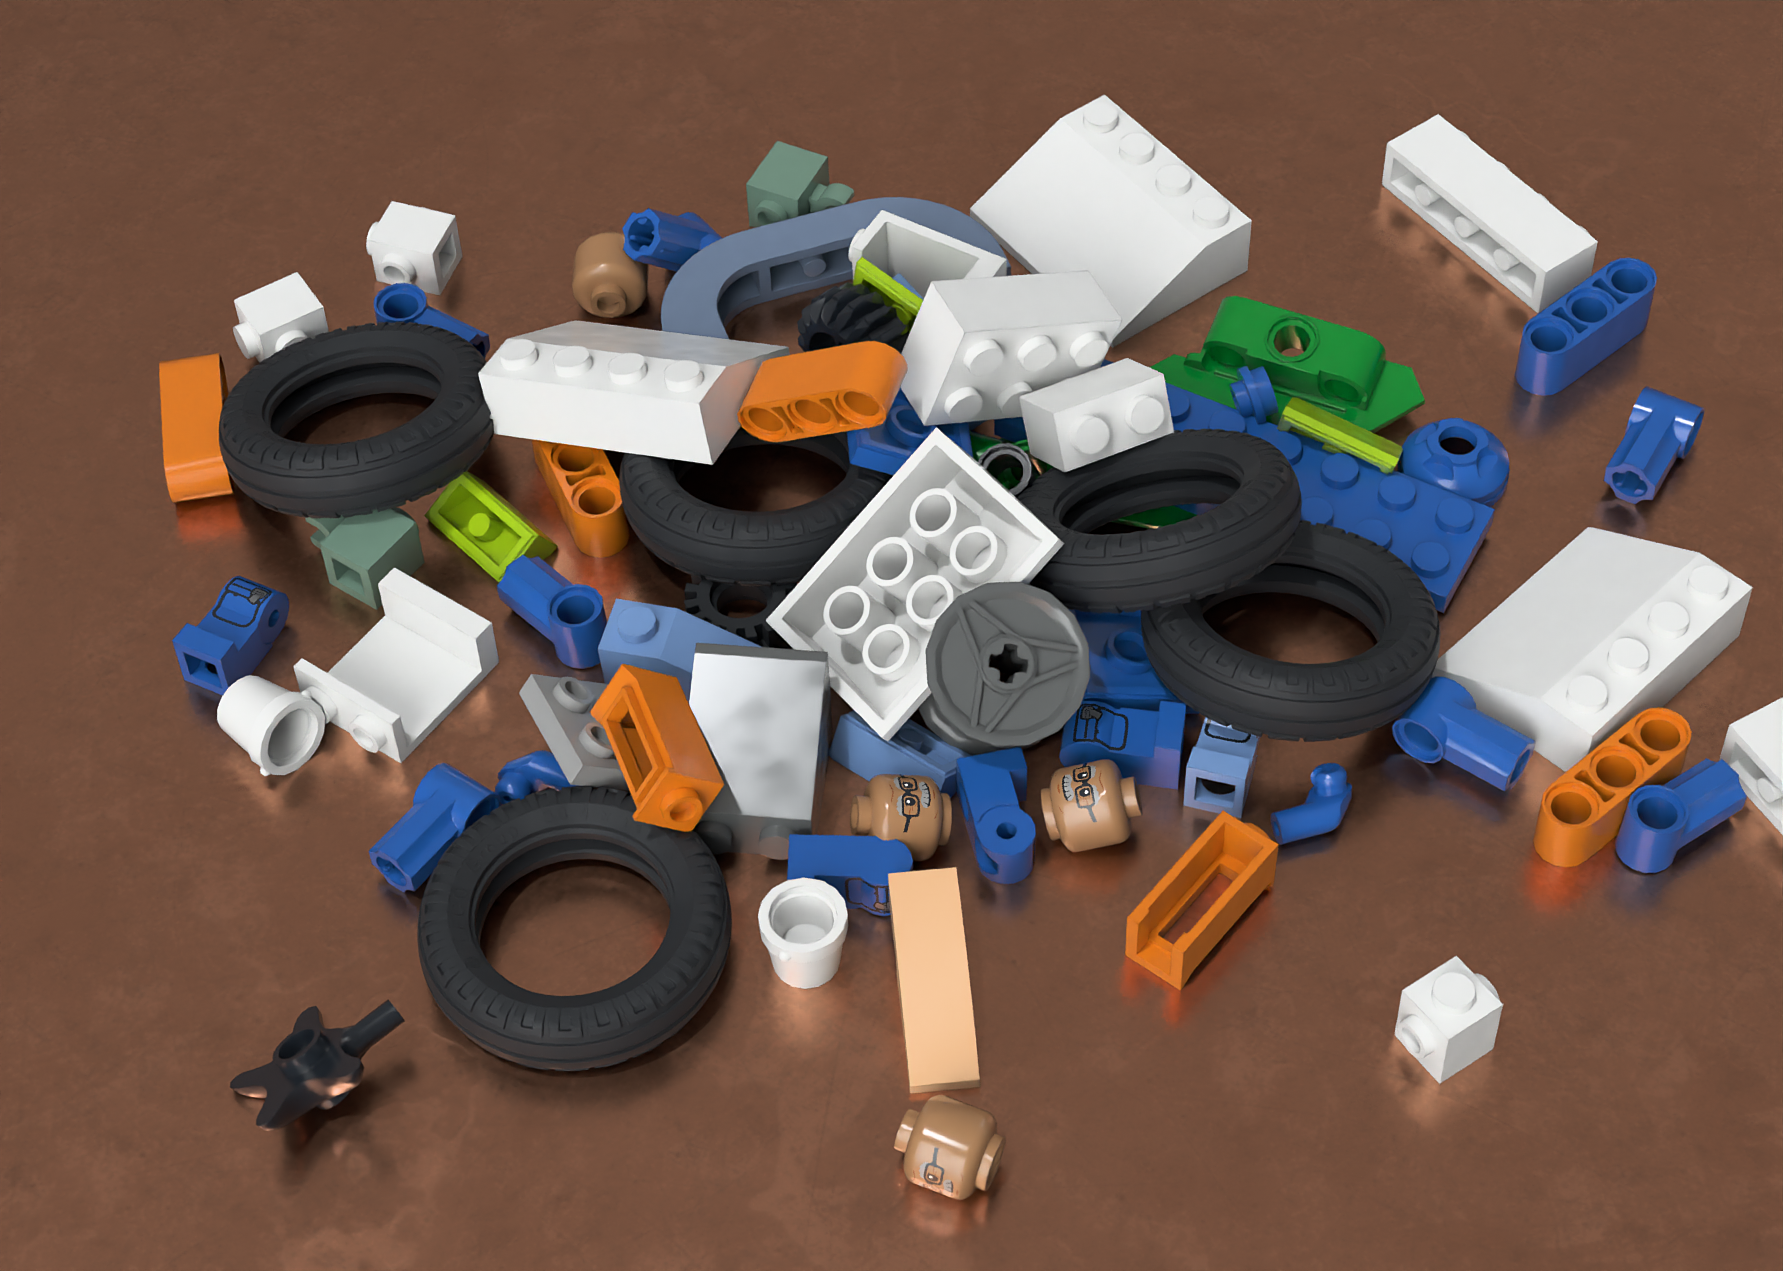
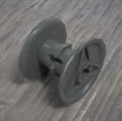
[918,582,1090,755]

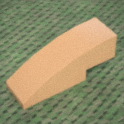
[888,867,980,1094]

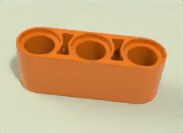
[737,341,908,442]
[159,353,235,503]
[531,439,630,558]
[1533,707,1692,867]

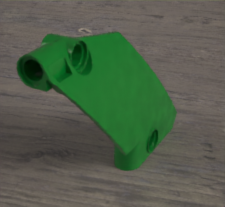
[969,296,1425,529]

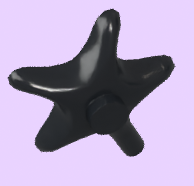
[230,1000,405,1131]

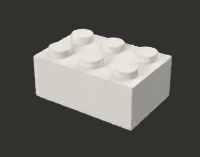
[900,270,1122,426]

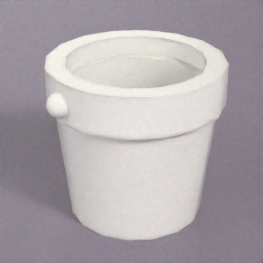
[217,675,325,776]
[758,878,848,989]

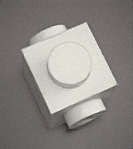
[366,201,463,295]
[233,272,329,362]
[1394,956,1503,1084]

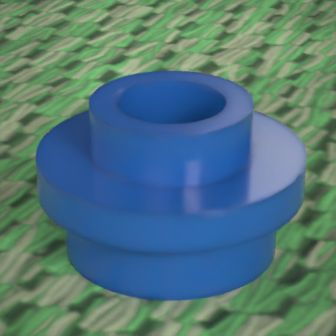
[1229,366,1278,424]

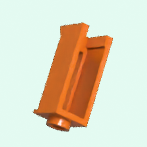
[590,664,724,832]
[1125,811,1279,991]

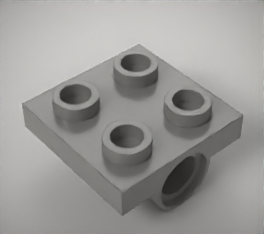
[519,674,630,791]

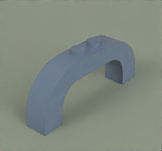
[661,197,1011,339]

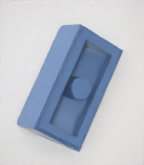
[829,710,972,798]

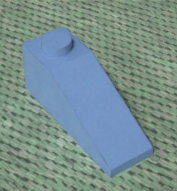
[598,599,761,703]

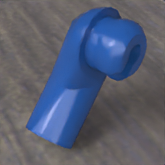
[495,750,579,805]
[1271,763,1352,845]

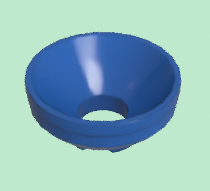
[1397,418,1510,507]

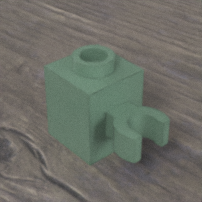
[746,141,854,227]
[305,507,425,610]

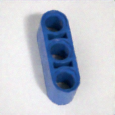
[1515,258,1657,396]

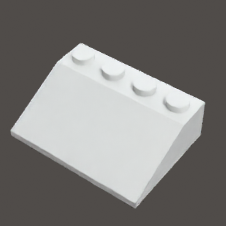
[970,95,1252,348]
[478,320,790,465]
[766,427,1065,741]
[1432,527,1753,772]

